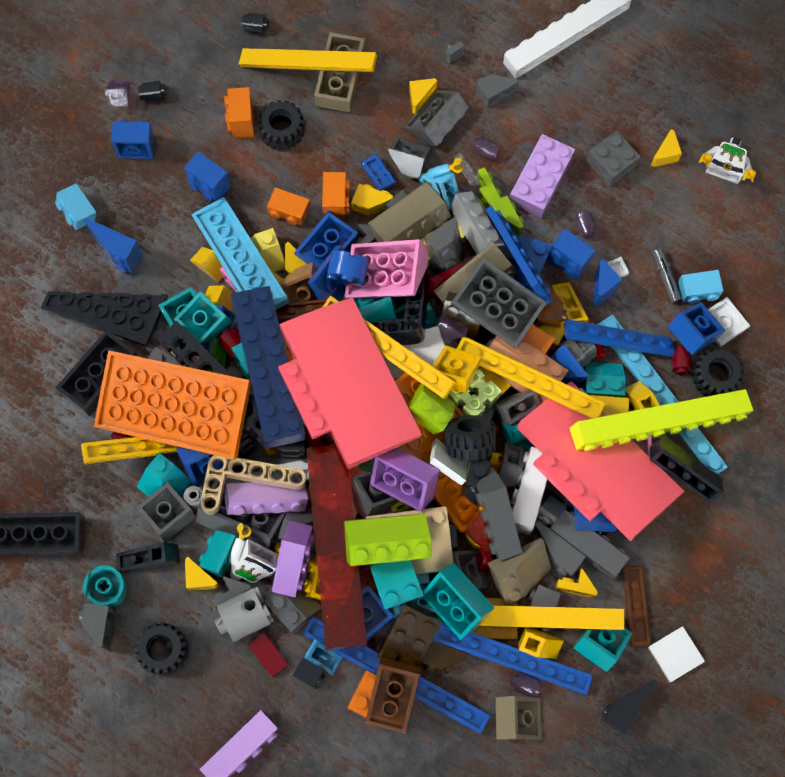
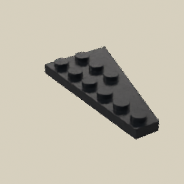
[41,291,168,347]

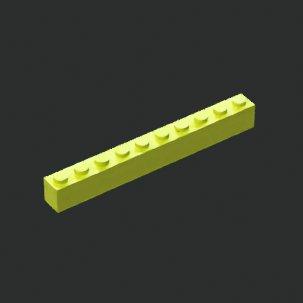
[569,389,753,452]

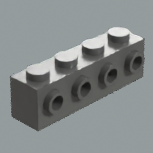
[550,510,629,580]

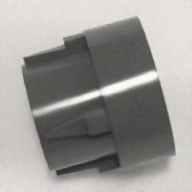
[557,339,597,368]

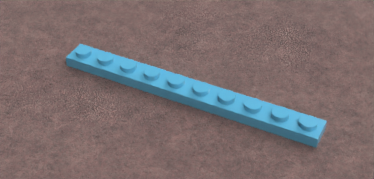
[597,315,727,474]

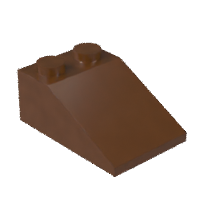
[365,658,421,734]

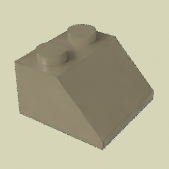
[495,696,542,740]

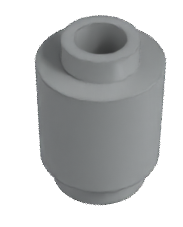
[184,486,203,509]

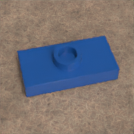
[361,154,396,191]

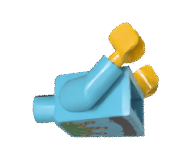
[419,158,464,210]

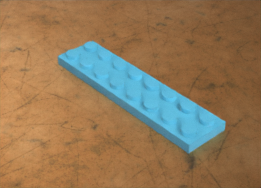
[192,197,290,310]

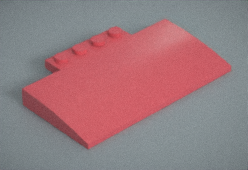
[278,298,422,469]
[517,381,684,541]

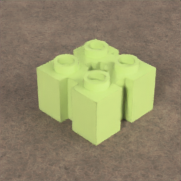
[448,369,502,416]

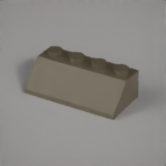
[368,182,452,242]
[434,242,519,304]

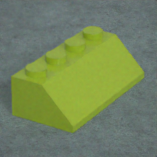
[344,513,432,566]

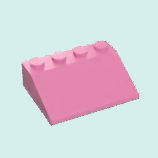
[345,239,429,299]

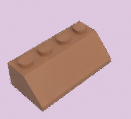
[488,336,568,404]

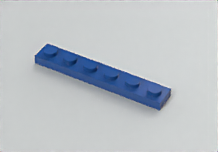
[564,319,675,357]

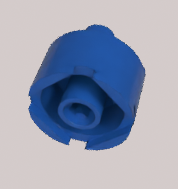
[326,251,369,287]

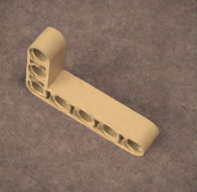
[201,455,306,515]

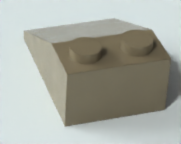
[488,538,552,605]

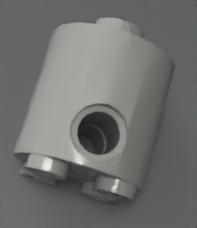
[214,587,273,642]

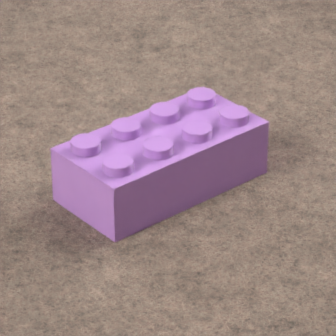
[509,134,575,218]

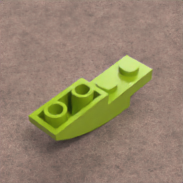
[477,167,524,235]

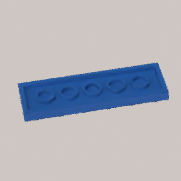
[486,205,552,306]

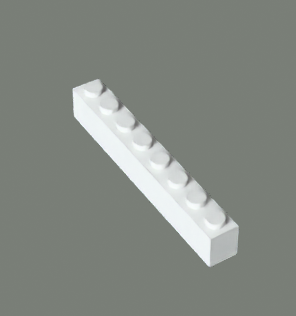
[503,0,632,79]

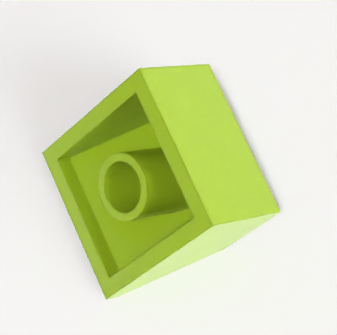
[407,383,455,435]

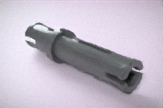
[652,248,683,304]

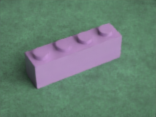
[224,481,308,515]
[199,710,279,777]

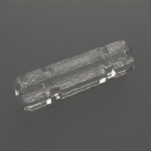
[454,153,479,186]

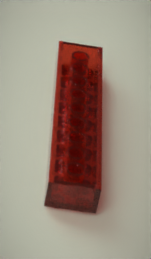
[306,445,367,651]

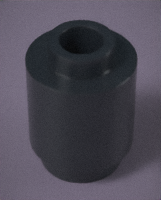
[242,13,269,32]
[138,81,166,101]
[277,440,305,458]

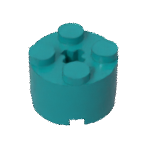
[83,565,128,608]

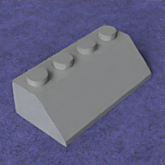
[450,191,514,258]

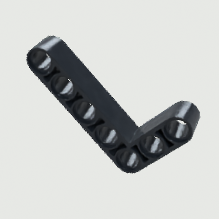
[371,269,429,345]

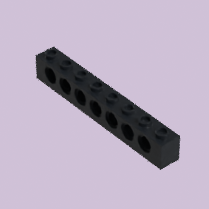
[160,321,264,446]

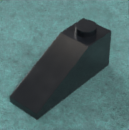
[116,542,180,573]
[601,680,657,735]

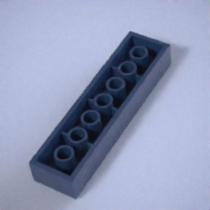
[231,286,305,449]

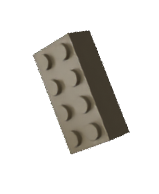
[314,32,365,112]

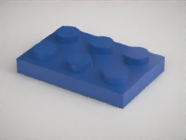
[308,245,346,301]

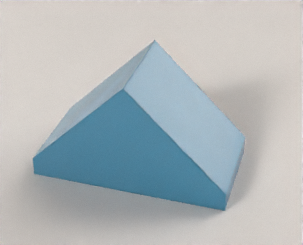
[304,639,342,675]

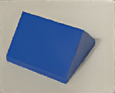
[593,259,622,308]

